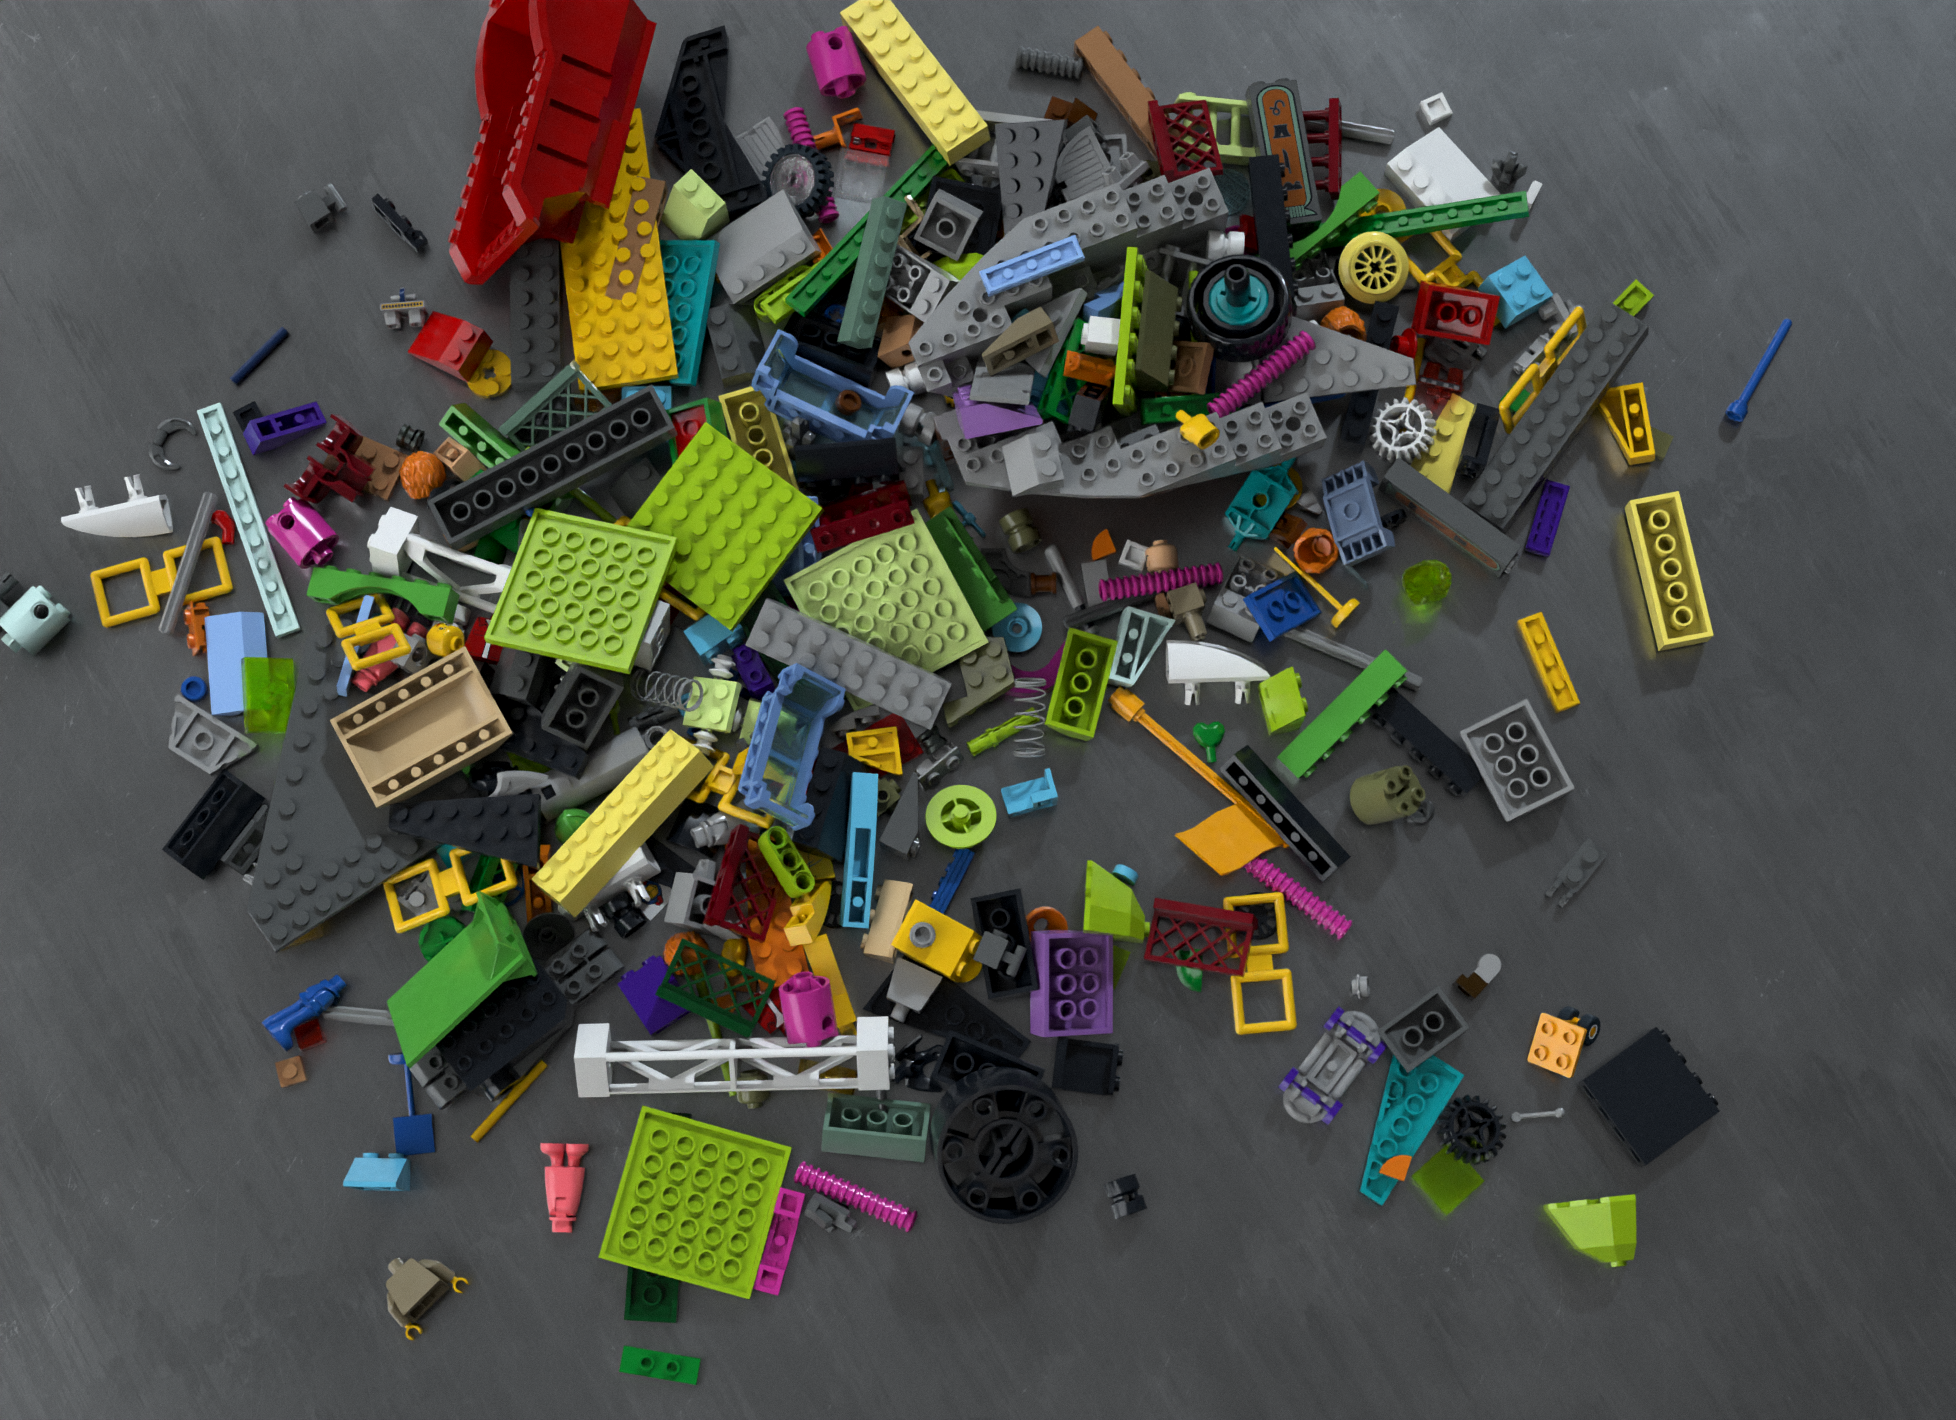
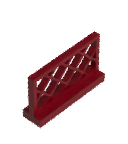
[1148,100,1223,183]
[703,824,788,943]
[1144,898,1258,978]

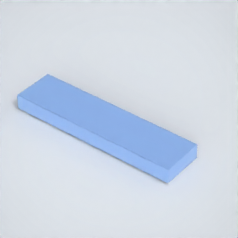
[979,235,1085,297]
[337,595,375,697]

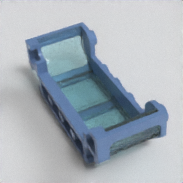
[751,329,914,442]
[738,663,846,831]

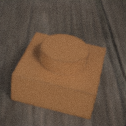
[275,1055,308,1088]

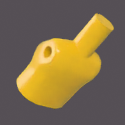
[1176,410,1220,450]
[923,479,954,519]

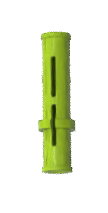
[966,707,1040,757]

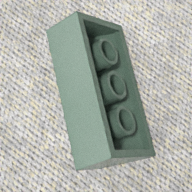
[821,1093,931,1162]

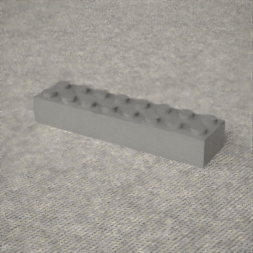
[745,597,952,730]

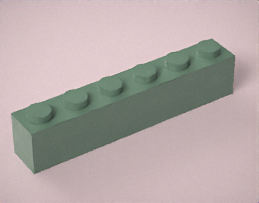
[837,196,907,349]

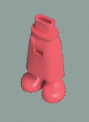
[351,607,428,692]
[540,1143,589,1233]

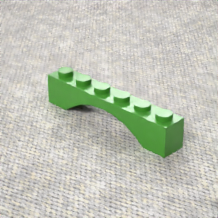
[1255,171,1380,274]
[306,565,460,624]

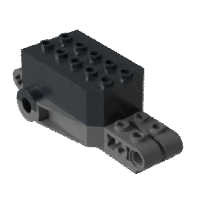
[409,927,625,1110]

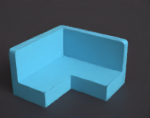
[1001,768,1058,818]

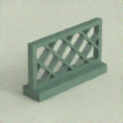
[498,360,612,451]

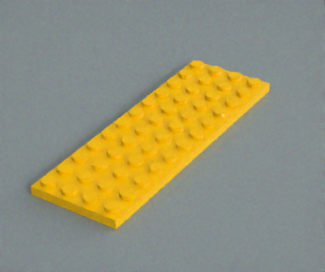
[560,108,679,393]

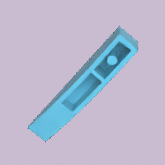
[839,772,878,929]

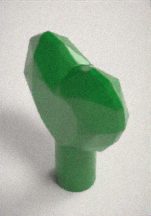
[1193,721,1225,763]

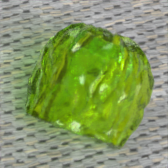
[1401,559,1452,606]

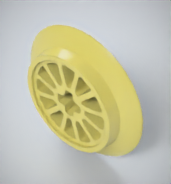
[1339,231,1409,304]

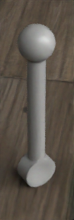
[1511,1108,1565,1123]

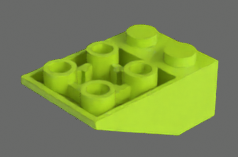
[1257,667,1308,736]

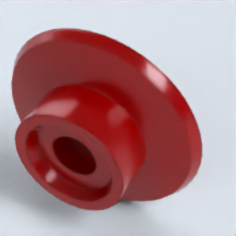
[1389,327,1417,359]

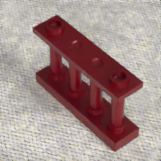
[1302,98,1342,200]
[810,480,915,553]

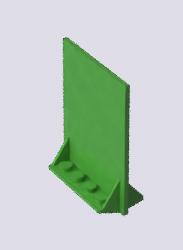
[387,891,537,1068]

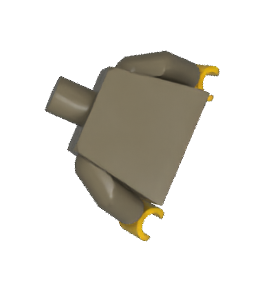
[386,1258,469,1340]

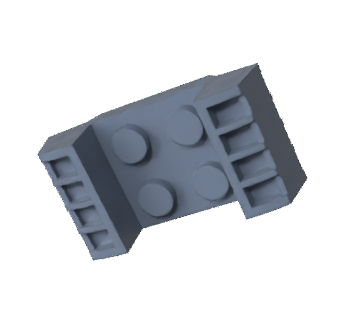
[1321,460,1395,566]

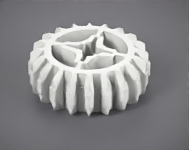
[1369,397,1437,463]

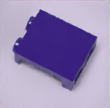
[618,955,691,1037]

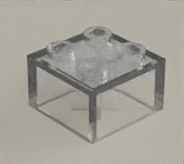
[832,148,891,204]

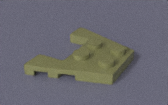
[943,637,1015,728]

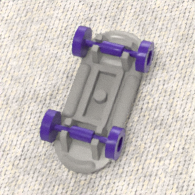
[1278,1006,1387,1125]

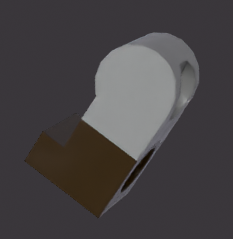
[1453,954,1501,1001]

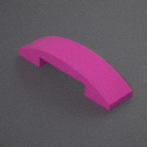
[753,1187,806,1296]

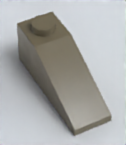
[982,307,1059,376]

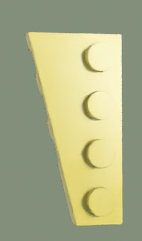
[1410,393,1474,494]

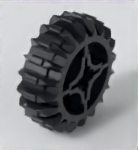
[1436,1095,1507,1165]

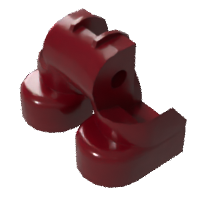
[283,414,376,504]

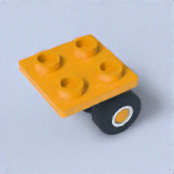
[1527,1006,1601,1078]

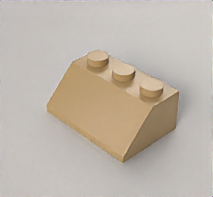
[860,879,914,964]

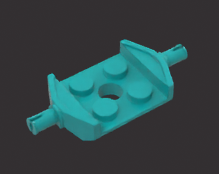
[1225,457,1299,552]

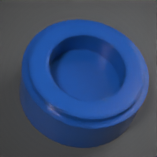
[181,676,208,703]

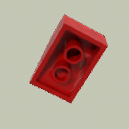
[1411,280,1500,345]
[408,311,494,383]

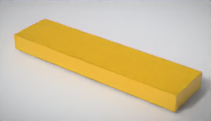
[1517,612,1580,714]

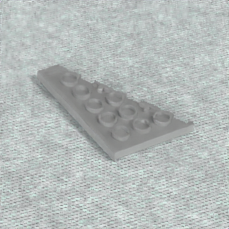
[1262,316,1417,403]

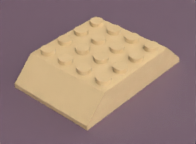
[330,646,513,809]

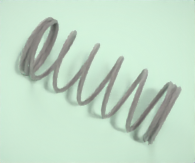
[630,668,703,712]
[1013,678,1047,758]

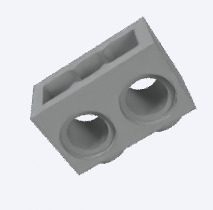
[390,633,443,675]

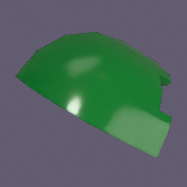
[474,534,507,564]
[1176,949,1203,993]

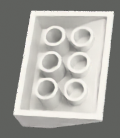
[1384,127,1501,242]

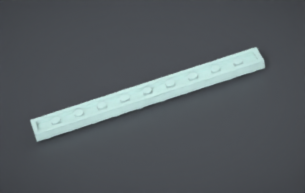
[197,402,301,639]

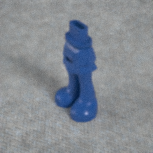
[261,975,347,1052]

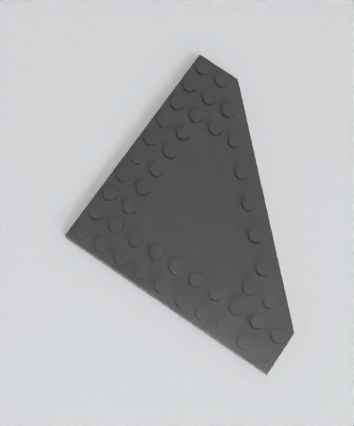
[247,612,482,953]

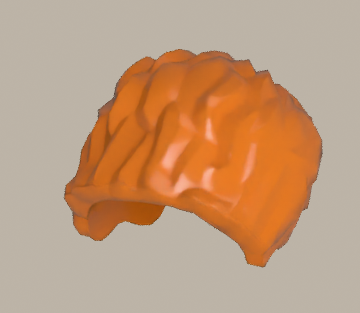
[1320,306,1367,342]
[399,451,446,499]
[1293,527,1340,573]
[663,931,709,976]

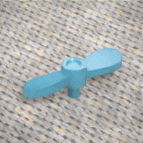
[952,500,986,537]

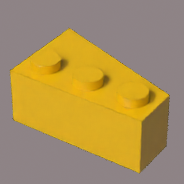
[1597,382,1655,465]

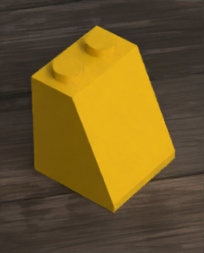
[891,899,982,983]

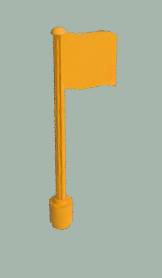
[1108,686,1289,876]

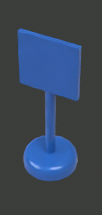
[388,1052,436,1156]

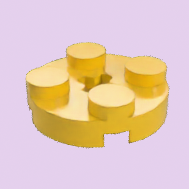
[467,349,512,399]

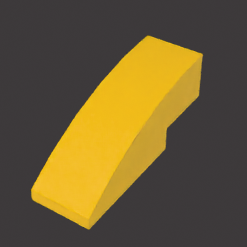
[783,879,832,946]

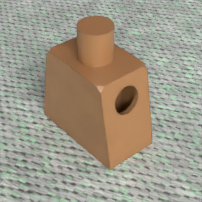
[877,315,924,369]

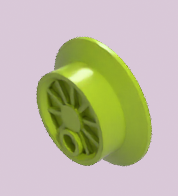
[925,785,997,849]

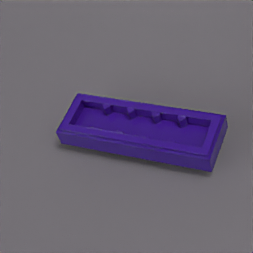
[1524,479,1570,557]

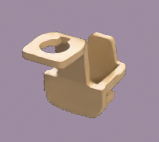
[897,195,933,260]

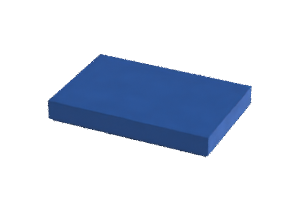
[1243,571,1322,642]

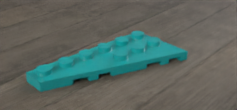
[660,240,720,386]
[1359,1054,1464,1206]

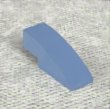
[1083,281,1124,323]

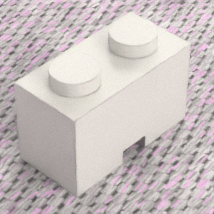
[1081,316,1120,356]

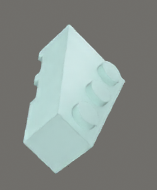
[1107,606,1176,689]

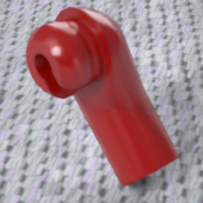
[210,510,236,545]

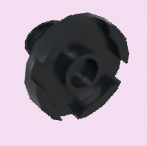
[468,761,519,796]

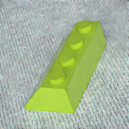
[1044,627,1118,742]

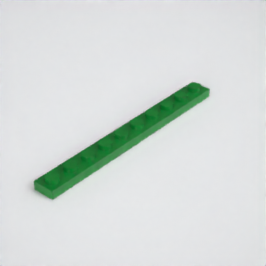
[785,145,949,317]
[1287,191,1529,249]

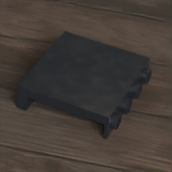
[1578,1027,1720,1167]

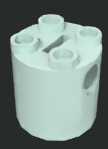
[0,585,71,656]

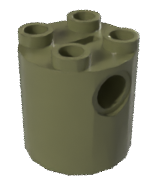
[1350,765,1426,825]

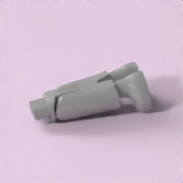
[690,788,783,848]

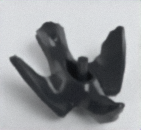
[891,1034,943,1092]

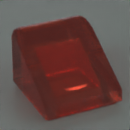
[294,1018,327,1052]

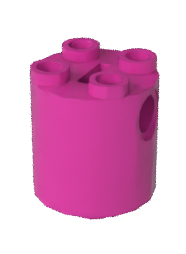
[806,26,866,99]
[265,497,339,569]
[778,972,839,1047]

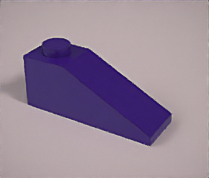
[243,401,327,455]

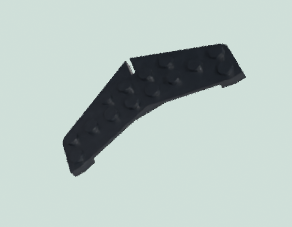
[654,25,769,214]

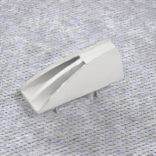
[61,474,173,537]
[1165,640,1270,705]
[558,842,661,932]

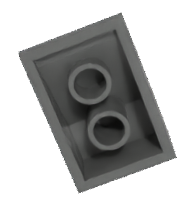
[879,773,921,861]
[1376,986,1470,1073]

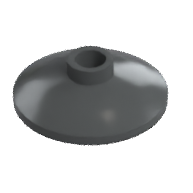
[522,912,574,960]

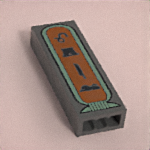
[1245,78,1322,232]
[1378,457,1521,577]

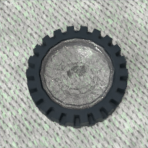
[761,144,834,219]

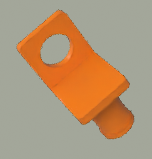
[813,108,863,153]

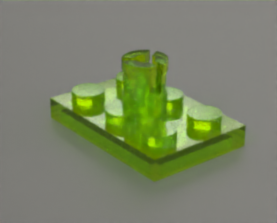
[241,657,295,734]

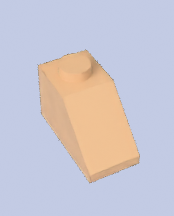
[433,437,487,482]

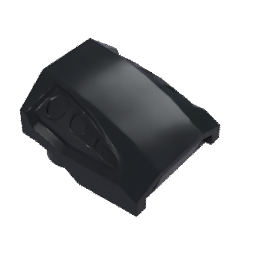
[666,798,720,860]

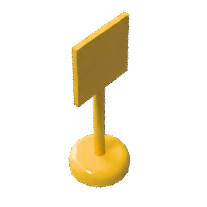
[1274,547,1360,628]

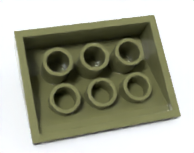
[1135,270,1183,393]

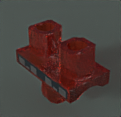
[1418,362,1466,405]

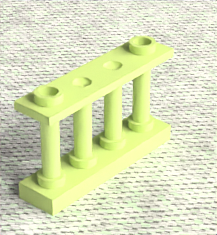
[1173,92,1256,166]

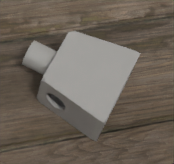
[887,957,943,1023]

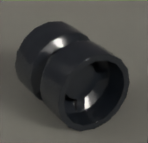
[601,891,649,939]
[1104,1174,1147,1219]

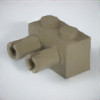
[1166,582,1207,642]

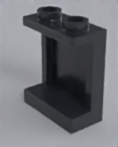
[1456,403,1500,479]
[1051,1036,1124,1097]

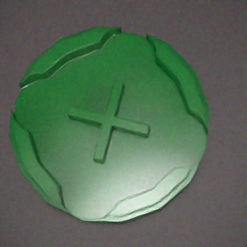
[418,916,466,962]

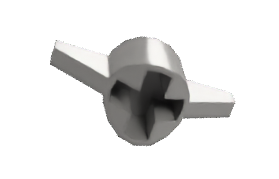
[1297,480,1323,515]

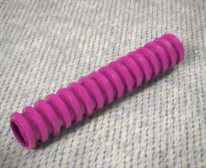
[783,107,839,223]
[1207,331,1316,418]
[1098,562,1223,602]
[1241,855,1352,939]
[794,1161,918,1233]

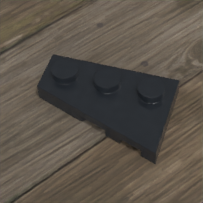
[645,835,696,888]

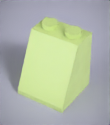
[661,169,730,240]

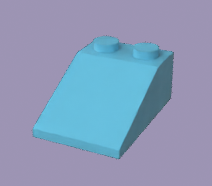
[343,1153,411,1191]

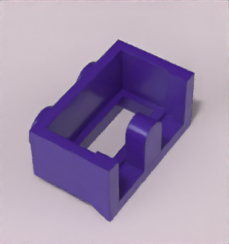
[731,643,775,700]

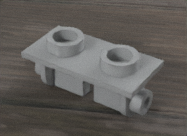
[1513,333,1560,381]
[912,742,964,791]

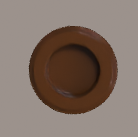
[835,390,861,416]

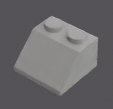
[913,189,983,261]
[1002,429,1064,497]

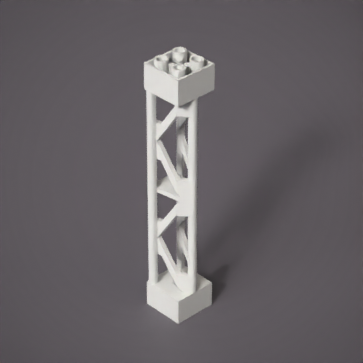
[367,507,670,671]
[574,1016,895,1097]

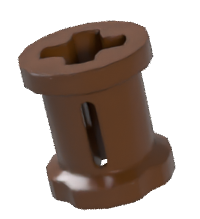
[1031,572,1056,595]

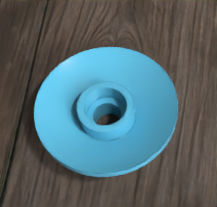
[992,602,1042,653]

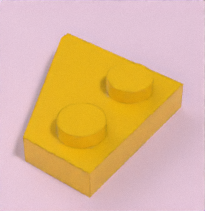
[846,726,903,776]

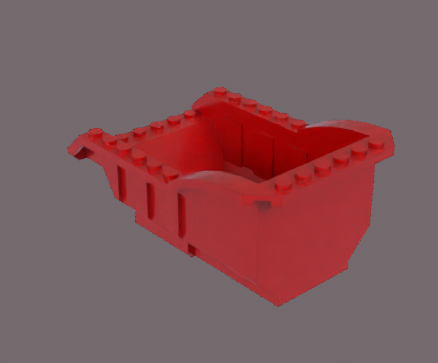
[448,0,657,285]

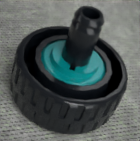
[1187,254,1292,363]

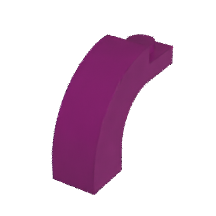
[1004,641,1065,698]

